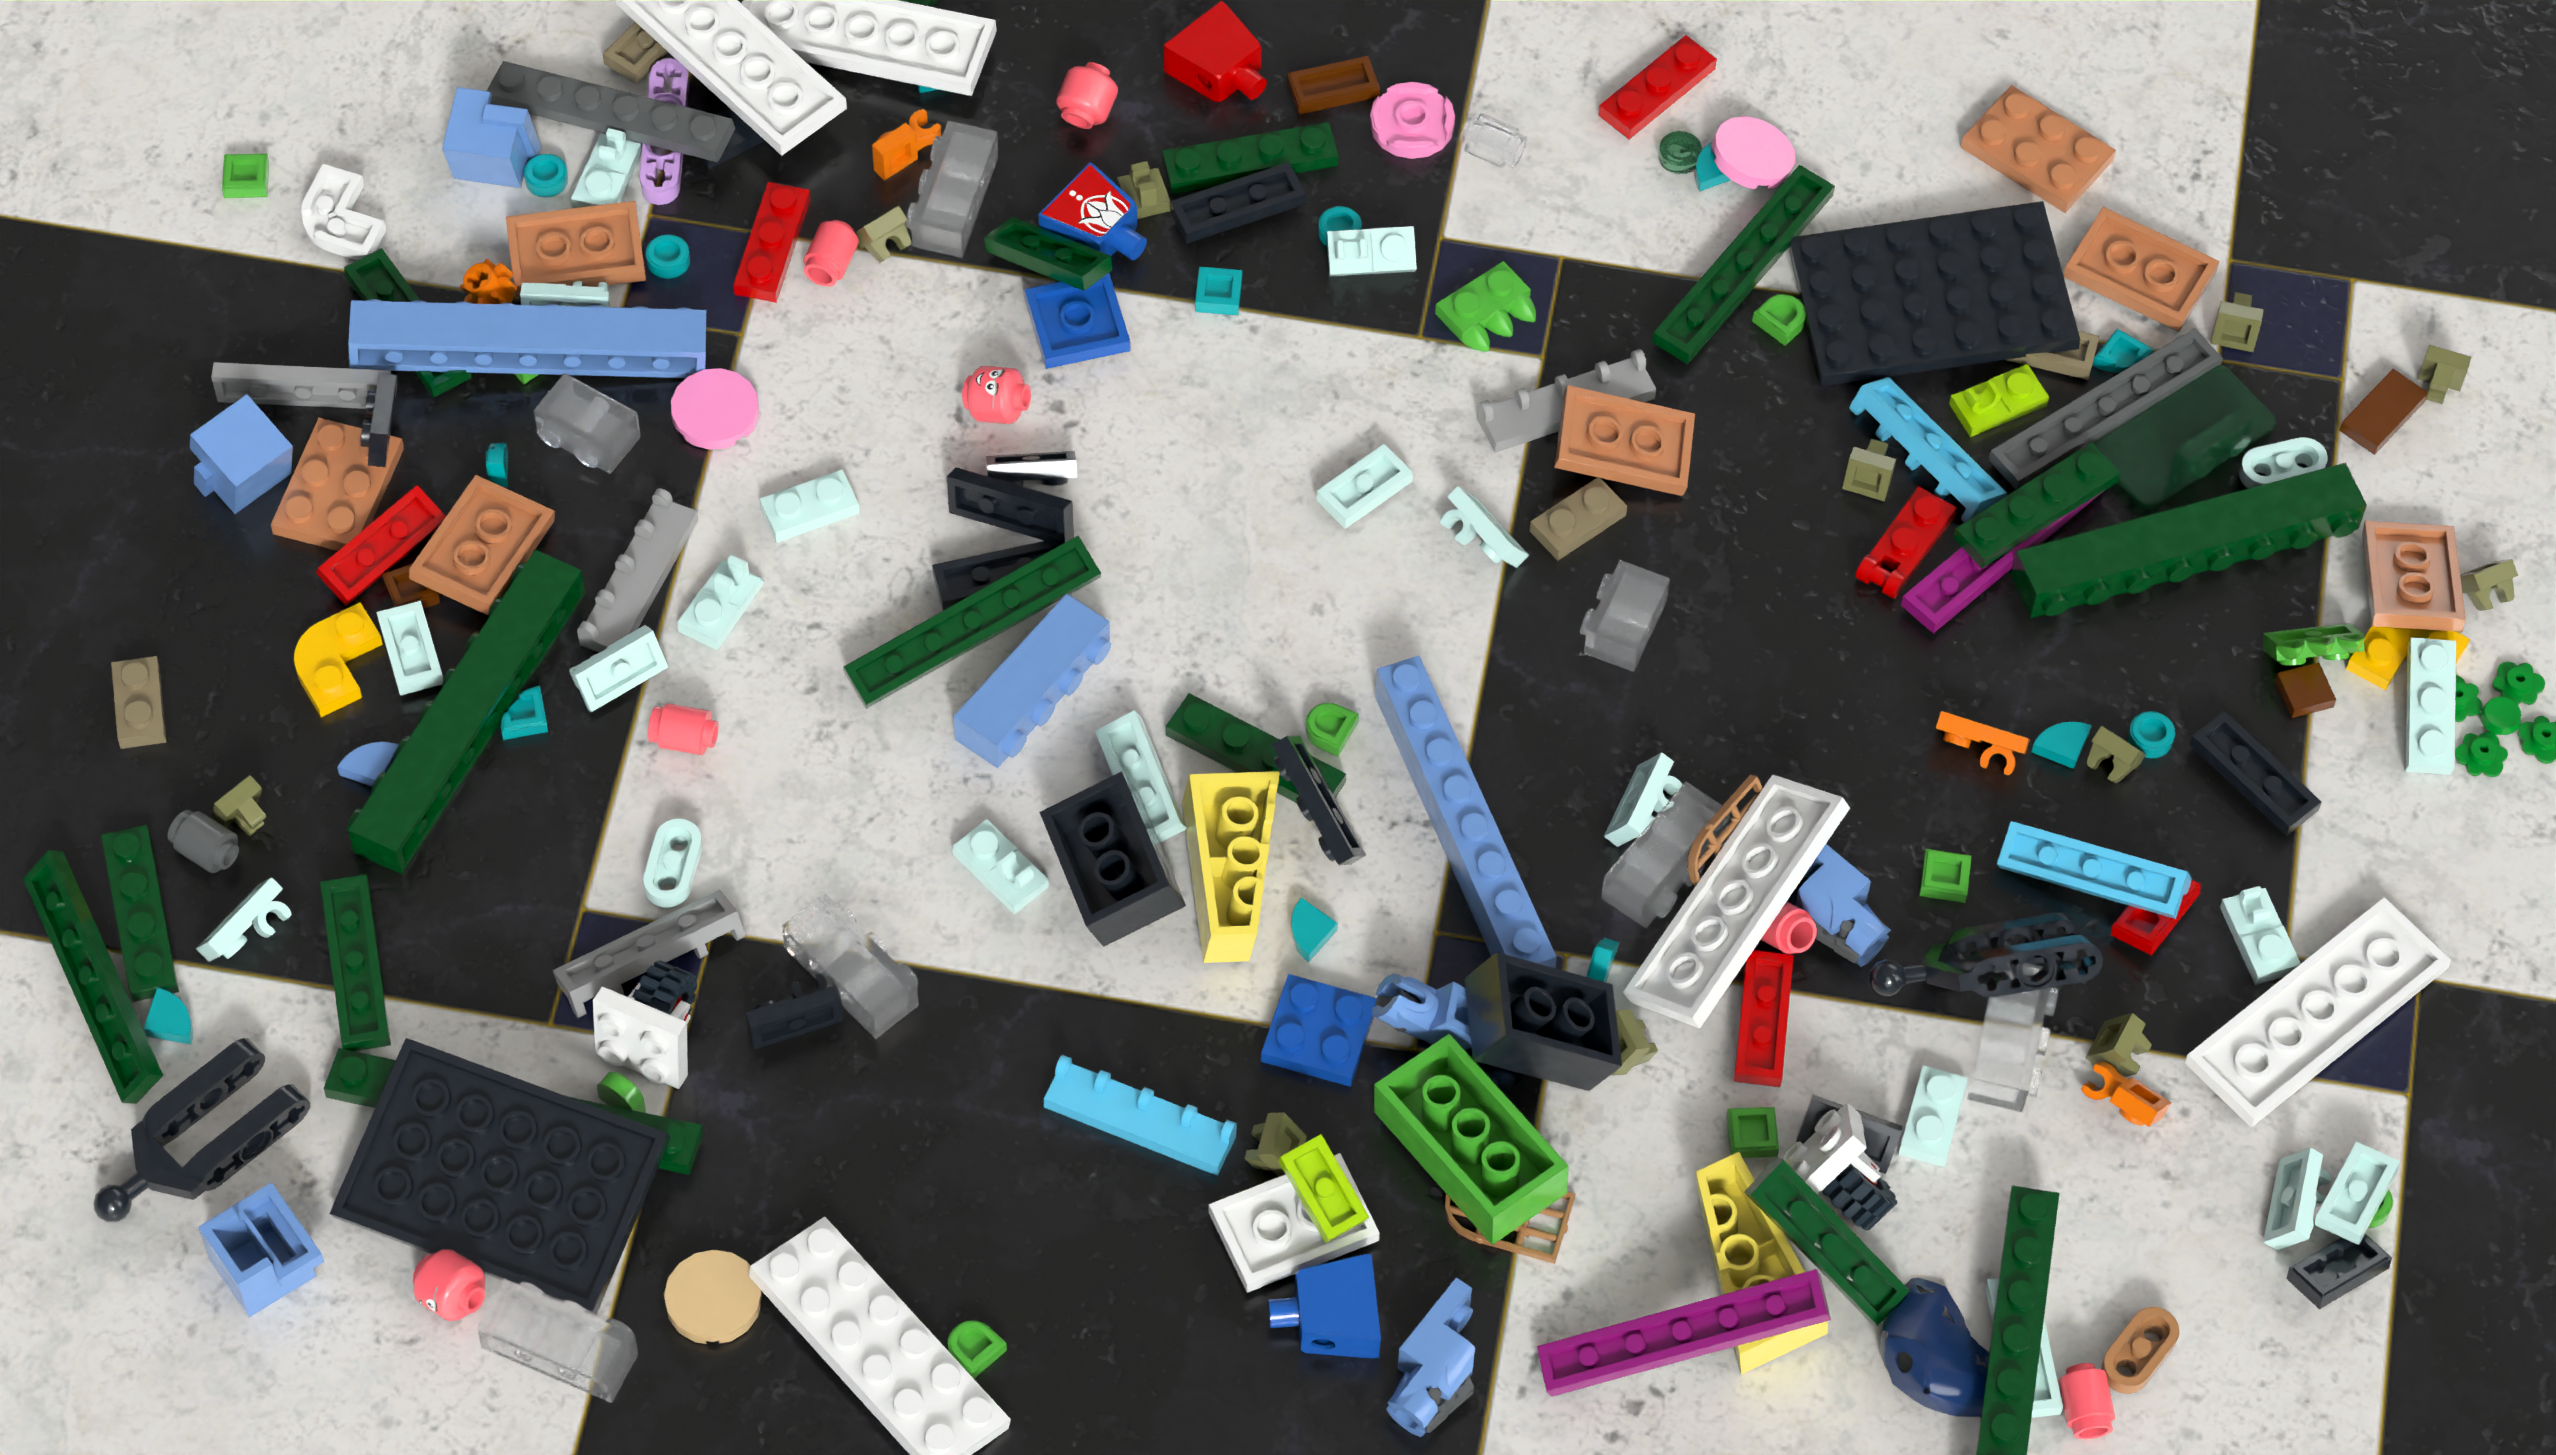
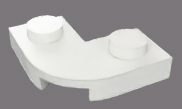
[301,164,386,260]

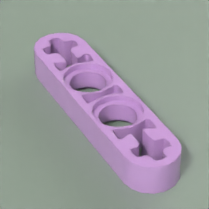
[640,58,690,205]

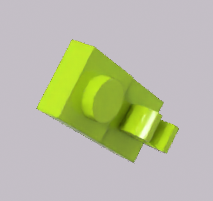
[1949,364,2049,437]
[1278,1134,1370,1244]

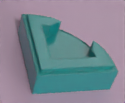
[1695,141,1730,192]
[2092,328,2154,373]
[486,443,508,487]
[501,686,548,740]
[2031,722,2092,769]
[1291,898,1338,962]
[1586,938,1620,982]
[143,988,193,1045]

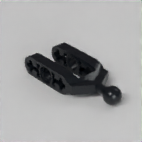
[1869,913,2103,998]
[93,1038,311,1222]

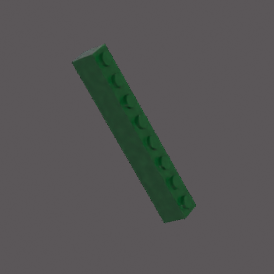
[2011,462,2367,618]
[347,550,586,874]

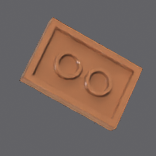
[1961,85,2116,214]
[506,201,646,297]
[2063,207,2220,332]
[1554,385,1695,496]
[271,418,404,551]
[409,475,555,615]
[2362,521,2466,632]

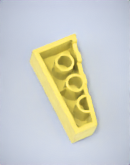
[1182,772,1280,963]
[1696,1152,1828,1374]

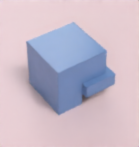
[442,87,541,188]
[190,394,293,514]
[198,1182,324,1317]

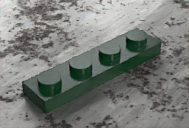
[1162,122,1338,194]
[344,248,472,398]
[1953,442,2120,569]
[1166,693,1346,803]
[101,825,179,1002]
[320,874,391,1052]
[1744,1157,1910,1326]

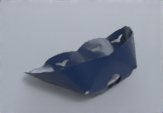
[1879,1278,1989,1417]

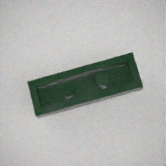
[984,217,1112,291]

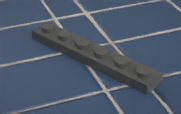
[487,61,735,162]
[1989,328,2223,490]

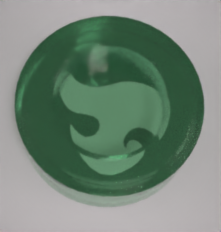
[1658,131,1702,174]

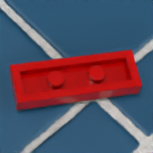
[1598,35,1717,140]
[733,182,811,303]
[316,485,446,606]
[1734,950,1794,1087]

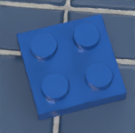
[1024,273,1131,369]
[1261,974,1377,1087]

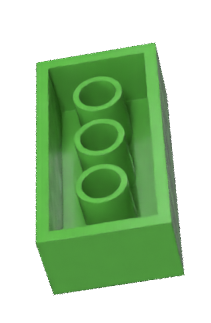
[1374,1034,1569,1245]

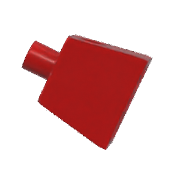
[1164,1,1267,102]

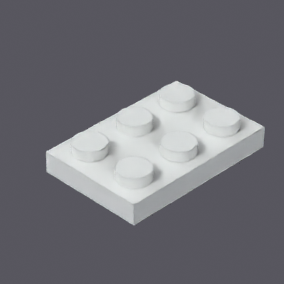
[1209,1153,1379,1293]

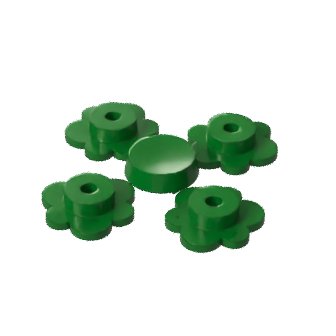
[2455,662,2556,777]

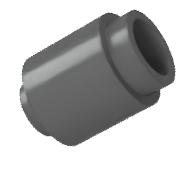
[168,810,239,873]

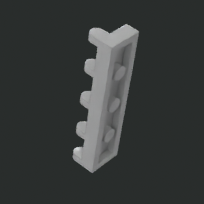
[1477,349,1656,453]
[211,362,397,409]
[577,488,698,653]
[553,890,746,1018]

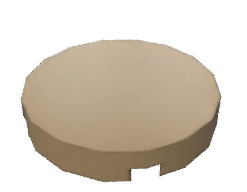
[664,1250,762,1344]

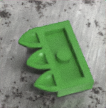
[1435,261,1536,352]
[2263,623,2365,665]

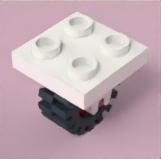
[593,960,697,1089]
[1782,1103,1897,1231]

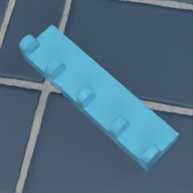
[1849,377,2007,523]
[1997,821,2191,919]
[1044,1055,1237,1176]

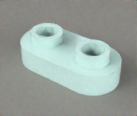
[2239,437,2328,489]
[643,819,702,908]

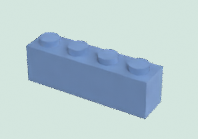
[953,593,1111,768]

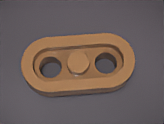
[2101,1307,2179,1394]

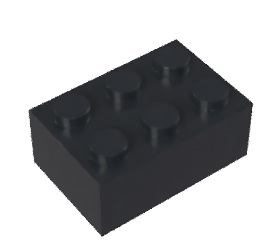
[1039,771,1186,947]
[1465,952,1622,1091]

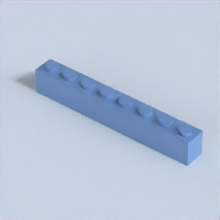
[348,299,706,378]
[1375,656,1557,968]

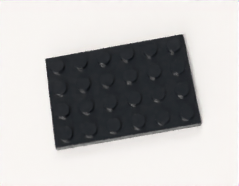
[1788,201,2080,386]
[329,1038,671,1315]

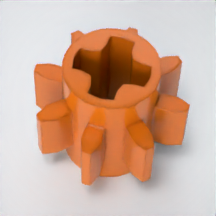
[460,259,517,304]

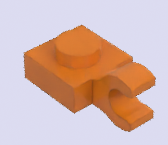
[872,109,941,181]
[2081,1061,2172,1127]

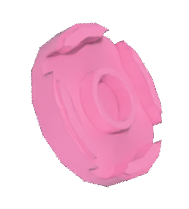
[1370,82,1455,159]
[1711,116,1796,189]
[671,368,759,450]

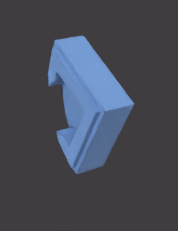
[337,742,399,787]

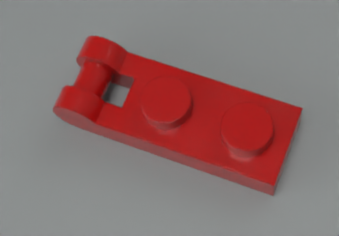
[1855,486,1957,599]

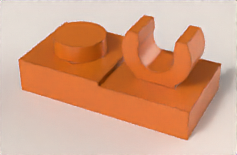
[1936,711,2030,776]

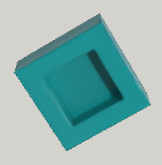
[1195,267,1242,316]

